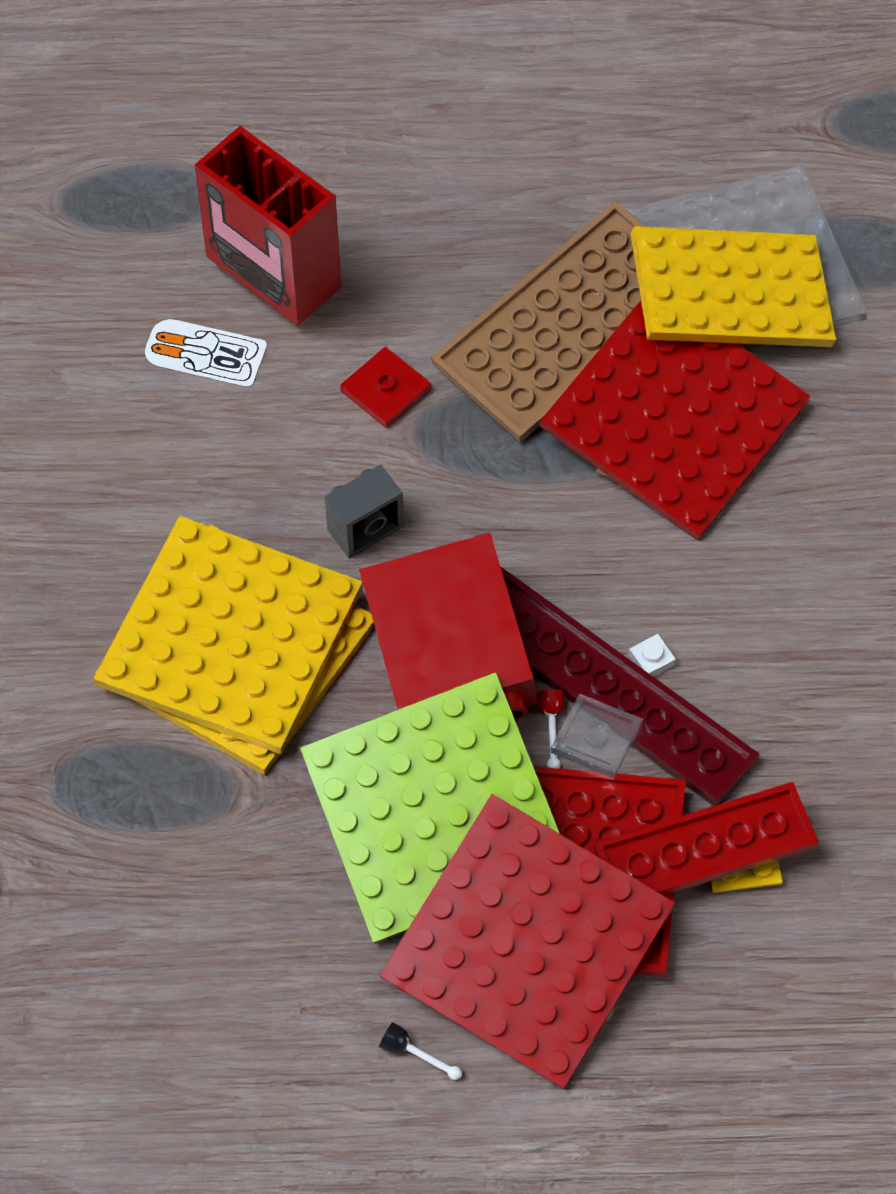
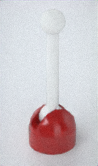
[537,689,565,768]

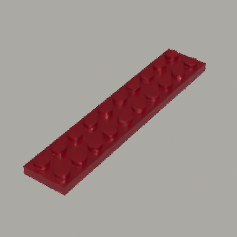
[501,567,759,806]

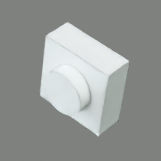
[629,634,676,677]

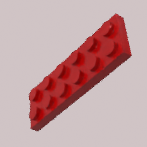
[594,782,819,896]

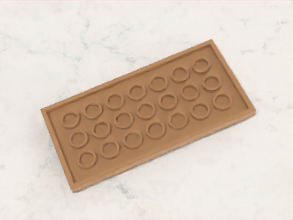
[431,201,646,443]

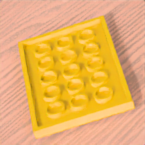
[630,226,836,347]

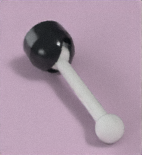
[379,1022,462,1081]

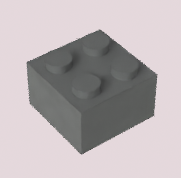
[325,464,404,559]

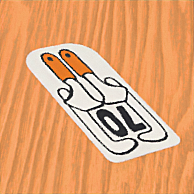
[145,319,267,387]

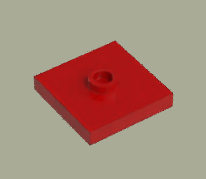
[340,346,431,428]

